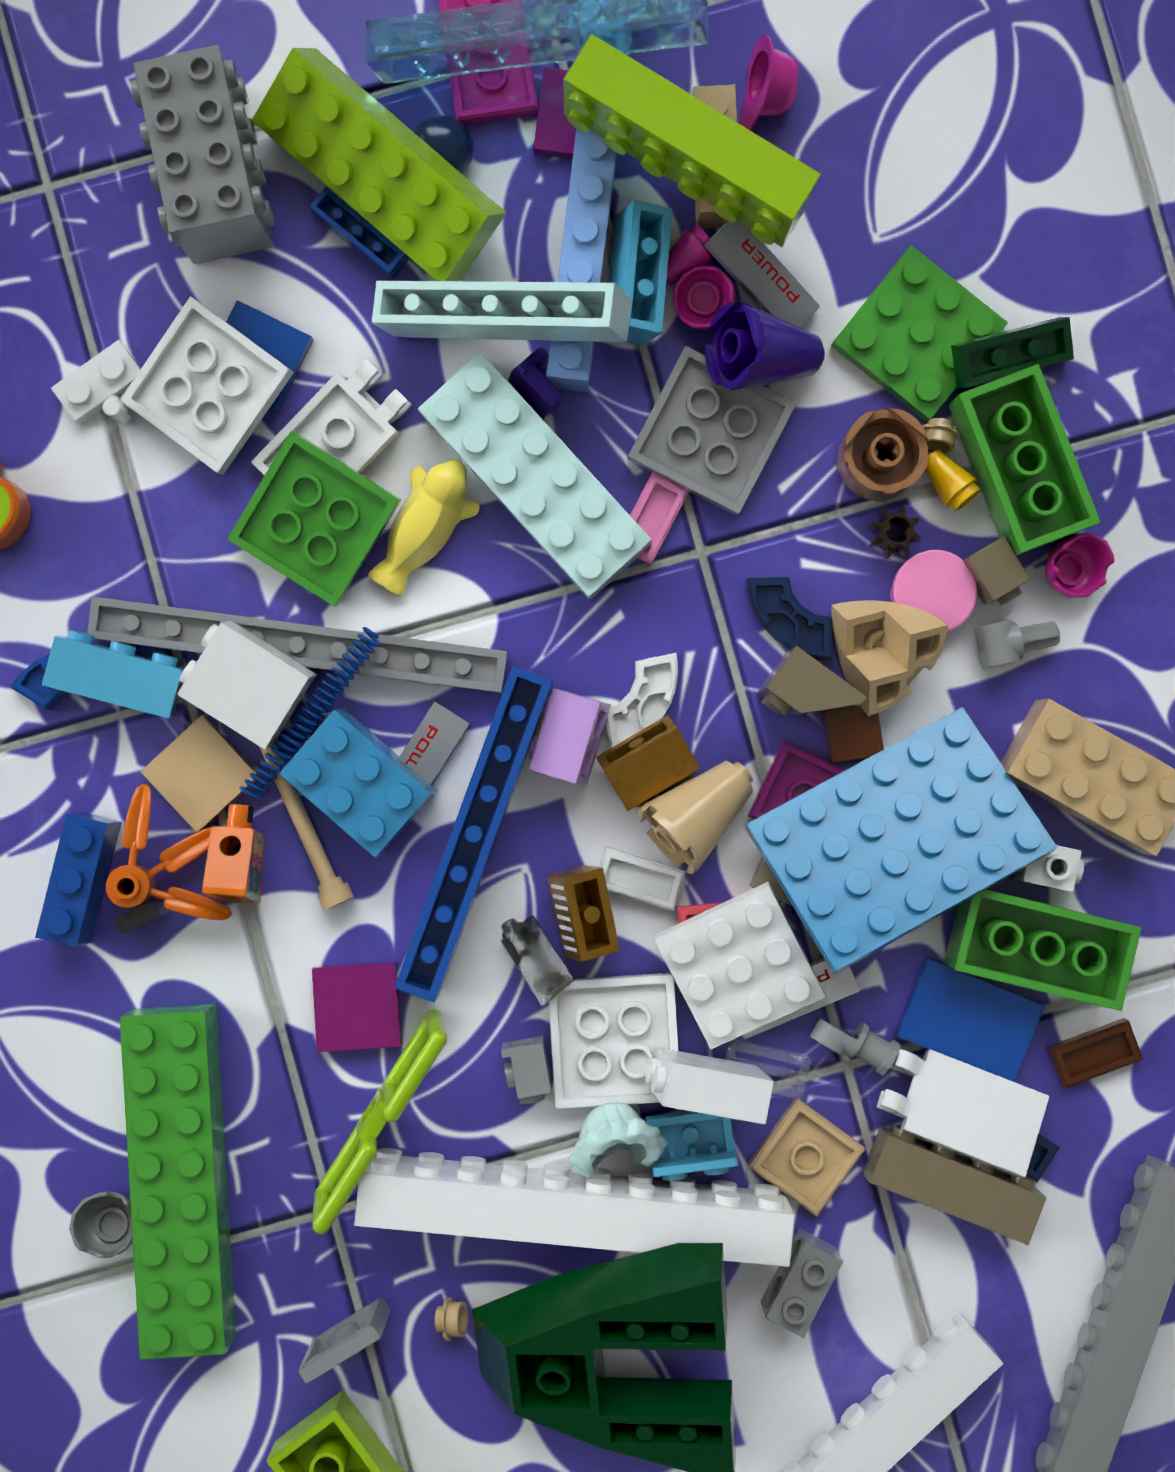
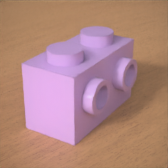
[528,688,611,785]

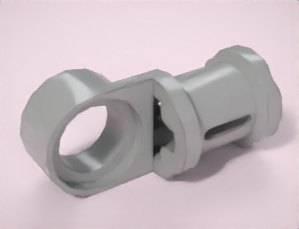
[810,1018,901,1076]

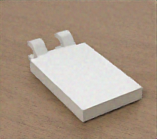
[251,359,412,476]
[876,1049,1049,1178]

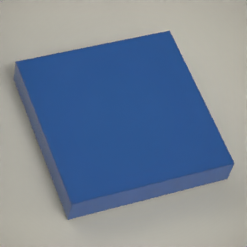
[226,300,314,413]

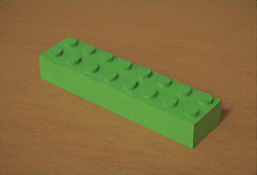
[120,1004,236,1360]

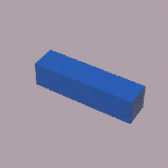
[309,187,408,280]

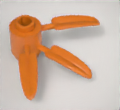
[106,784,232,920]

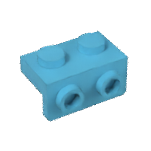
[645,1111,738,1181]

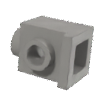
[501,1036,552,1104]

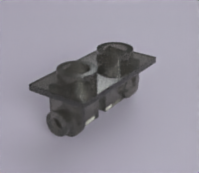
[501,915,575,1006]

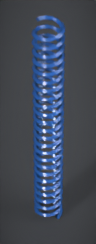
[239,627,380,799]

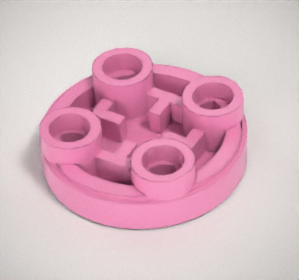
[889,550,977,632]

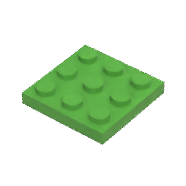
[831,245,1008,422]
[227,431,402,607]

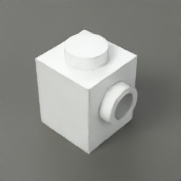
[1013,845,1084,892]

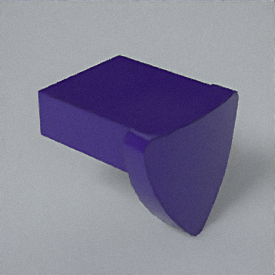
[508,347,563,421]

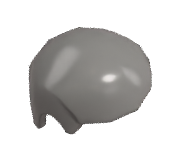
[69,1191,133,1258]

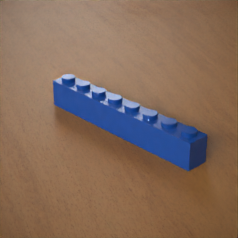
[394,666,553,1003]

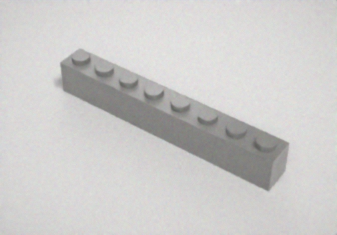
[1035,1154,1175,1472]

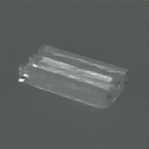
[724,1039,811,1100]

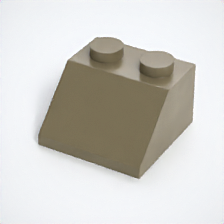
[757,646,867,717]

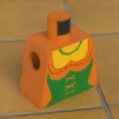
[202,804,265,903]

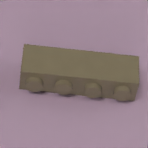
[862,1125,1047,1245]

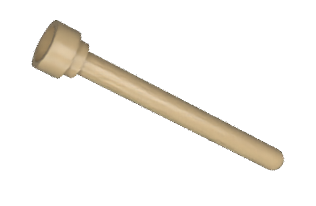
[259,743,354,911]

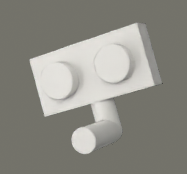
[51,340,141,425]

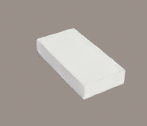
[599,847,685,911]

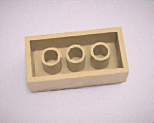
[1000,698,1175,856]

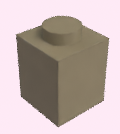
[963,536,1030,606]

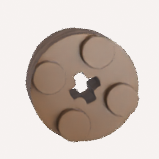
[836,408,929,502]

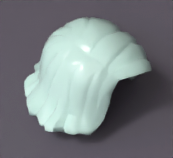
[569,1102,668,1176]

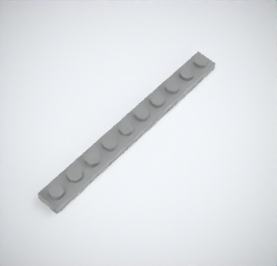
[87,596,508,693]

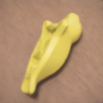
[368,459,480,596]

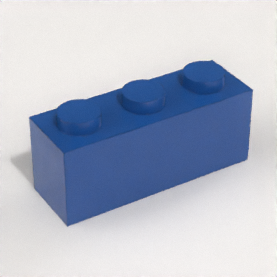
[35,812,122,948]

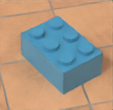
[279,708,438,858]

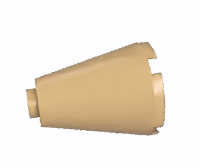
[636,761,753,874]

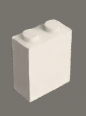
[177,621,317,749]
[646,1047,774,1125]

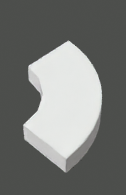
[606,653,678,748]

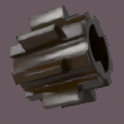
[867,506,921,559]

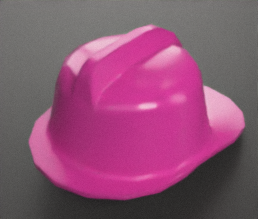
[738,35,799,131]

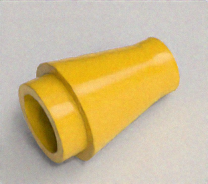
[925,449,981,512]

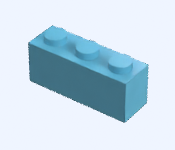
[609,200,673,346]
[42,630,185,719]

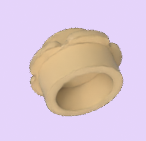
[922,418,960,453]
[435,1297,468,1341]

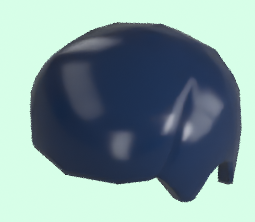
[414,116,474,174]

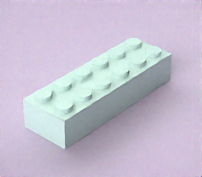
[418,351,652,600]

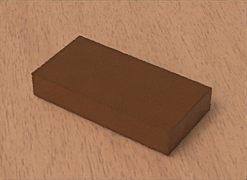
[1047,1018,1144,1088]

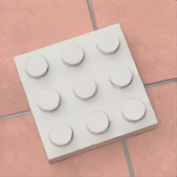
[120,296,294,475]
[654,881,825,1049]
[548,973,678,1109]

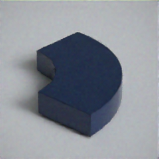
[746,577,833,660]

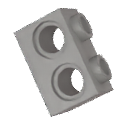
[760,1228,843,1338]

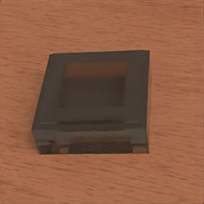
[115,899,170,935]

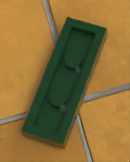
[951,317,1074,388]

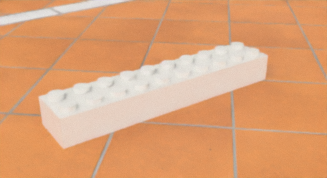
[354,1148,794,1267]

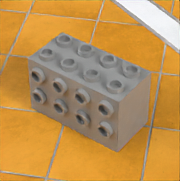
[130,45,275,264]

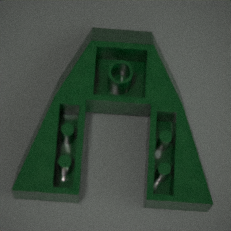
[472,1243,736,1472]

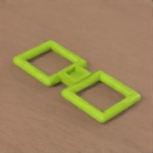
[312,1009,447,1234]

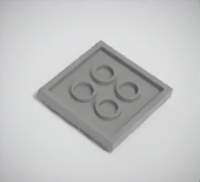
[627,346,797,517]

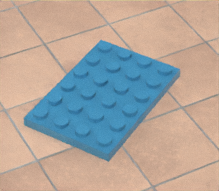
[746,707,1057,975]

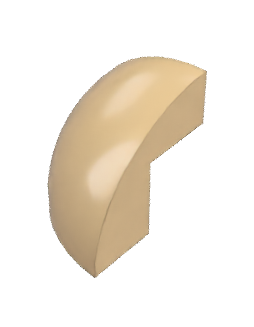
[831,600,948,716]

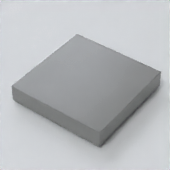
[298,1297,391,1384]

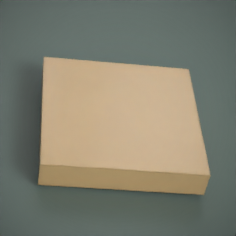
[140,715,261,833]
[747,1097,866,1217]

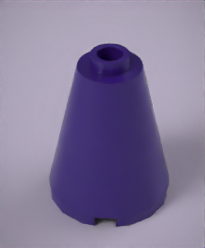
[705,302,825,390]

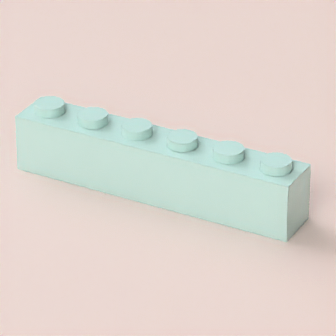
[371,281,632,342]

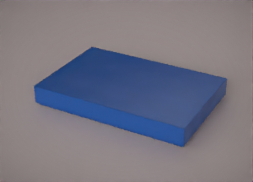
[895,957,1045,1082]

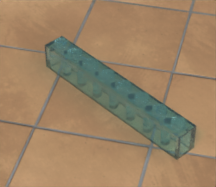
[365,0,708,84]

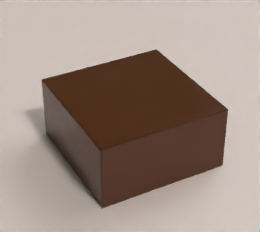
[821,705,884,763]

